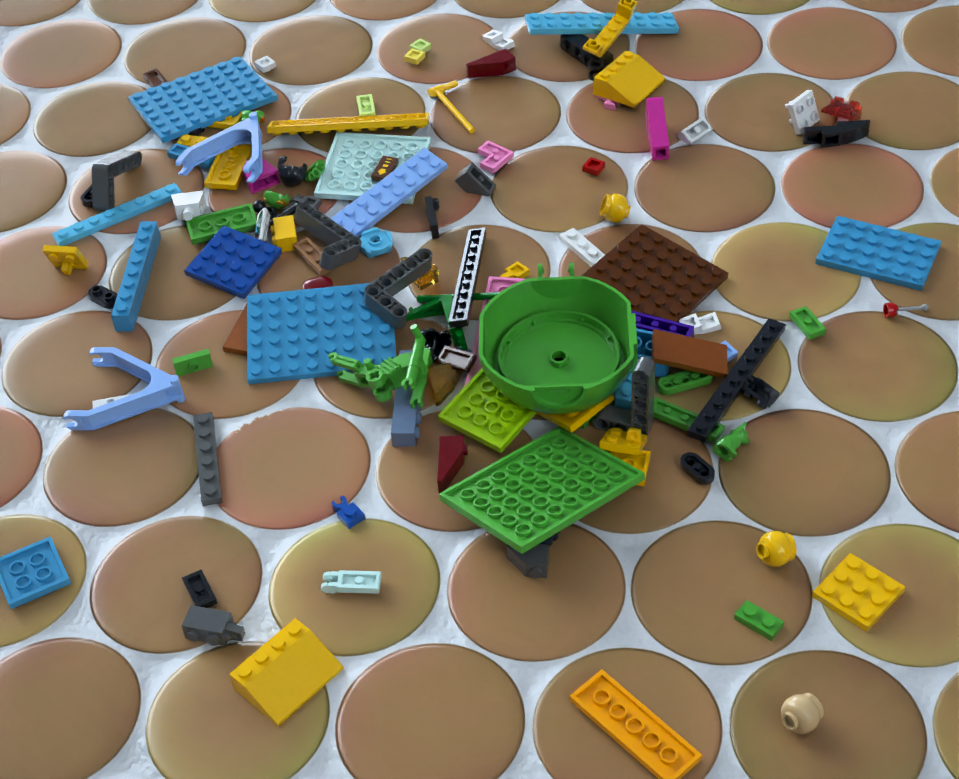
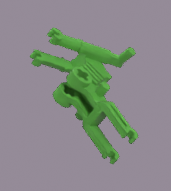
[328,324,433,409]

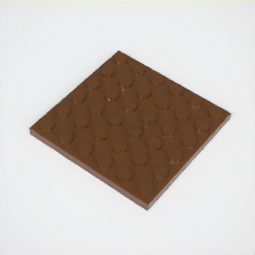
[581,224,729,322]

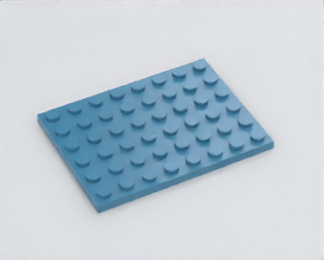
[128,57,278,143]
[247,283,397,384]

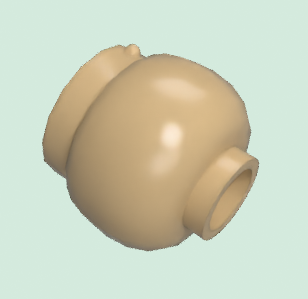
[781,693,824,734]

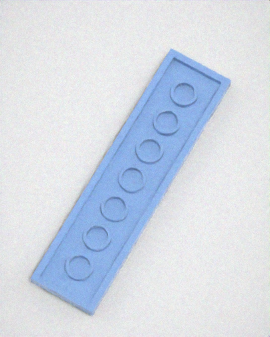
[331,147,448,237]

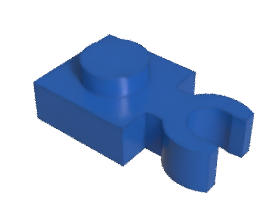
[331,496,365,529]

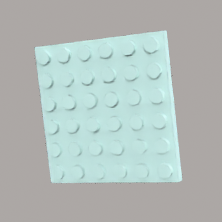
[314,132,431,204]

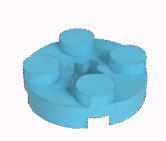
[360,228,393,258]

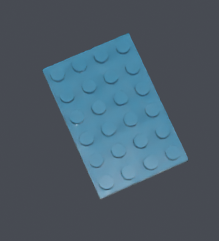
[815,216,942,291]

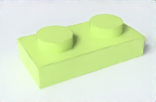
[356,94,376,116]

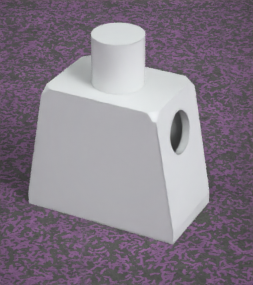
[171,191,206,221]

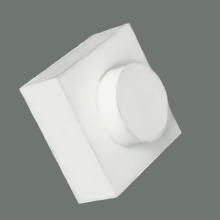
[254,56,276,73]

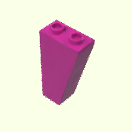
[646,97,669,160]

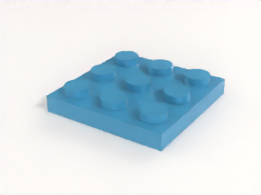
[0,536,71,609]

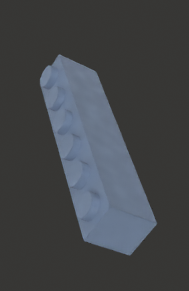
[391,350,424,447]

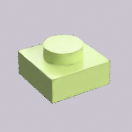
[410,39,431,52]

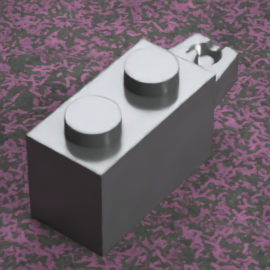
[181,605,245,646]

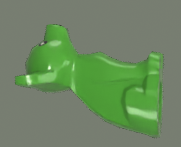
[712,422,750,462]

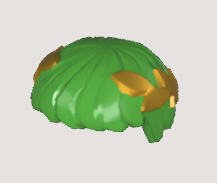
[263,190,290,209]

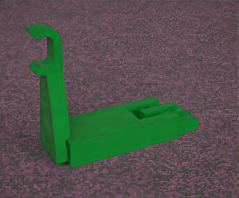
[406,294,468,351]

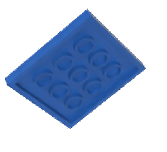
[184,225,282,299]

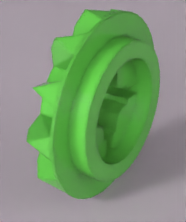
[305,159,326,182]

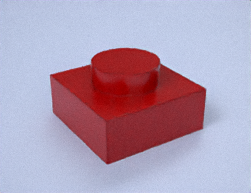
[582,157,605,176]

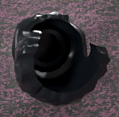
[278,156,307,187]
[414,328,452,362]

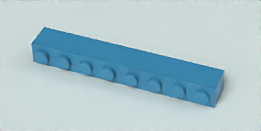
[111,221,161,331]

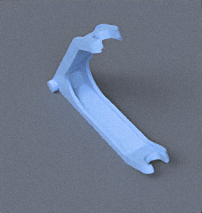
[175,112,263,183]
[63,347,186,430]

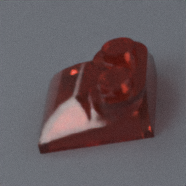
[821,96,862,121]

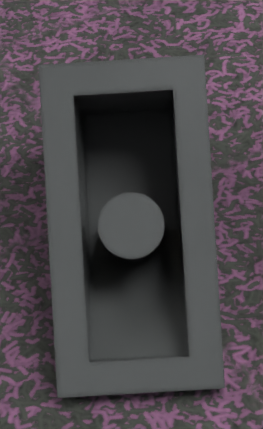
[455,162,496,196]
[506,544,550,578]

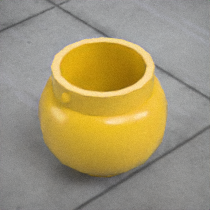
[600,194,631,223]
[756,531,797,567]

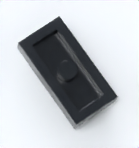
[182,569,218,608]

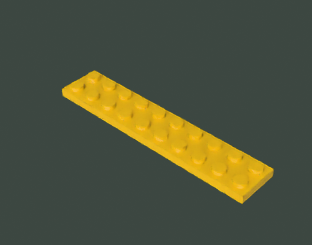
[267,113,430,136]

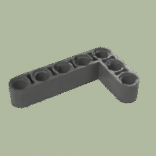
[92,150,142,211]
[294,202,362,270]
[364,248,433,329]
[593,357,655,437]

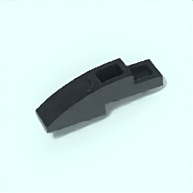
[803,120,870,148]

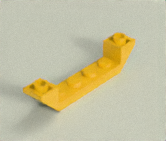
[582,0,638,58]

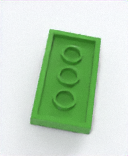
[186,203,257,245]

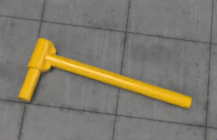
[427,80,475,134]

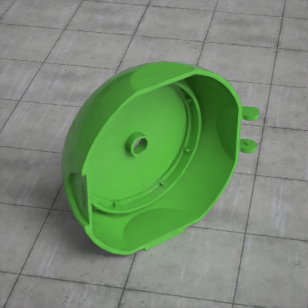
[479,262,637,414]

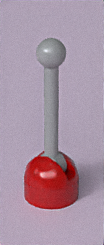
[883,303,929,318]

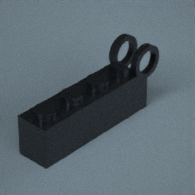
[560,34,613,81]

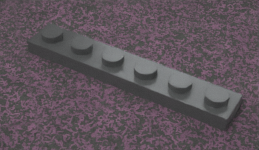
[193,412,223,506]

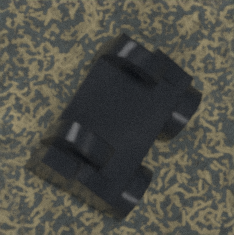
[742,373,780,409]

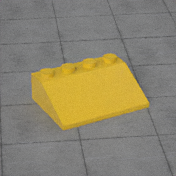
[593,51,665,108]
[229,618,344,726]

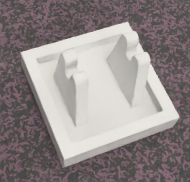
[785,90,820,135]

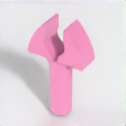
[596,95,620,110]

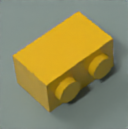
[270,215,297,252]

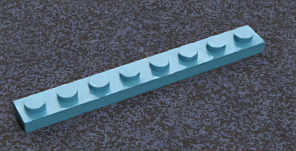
[52,183,182,246]

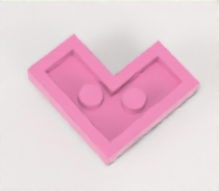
[478,141,514,174]

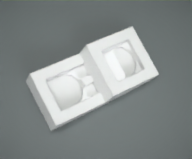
[482,30,515,51]
[679,312,721,335]

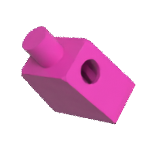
[242,159,280,194]

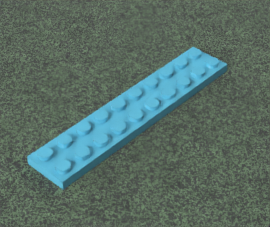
[525,12,679,35]

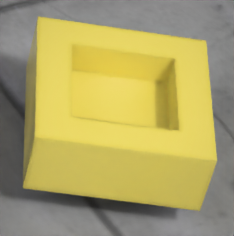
[404,48,425,65]

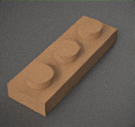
[293,237,336,276]

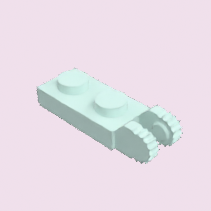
[321,570,382,594]

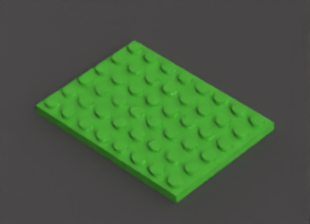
[439,426,645,554]

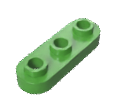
[658,370,713,395]

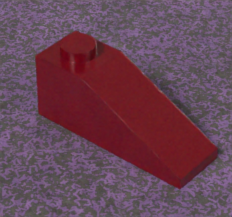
[466,49,516,78]
[437,435,468,493]

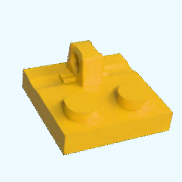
[42,245,89,275]
[599,428,647,456]

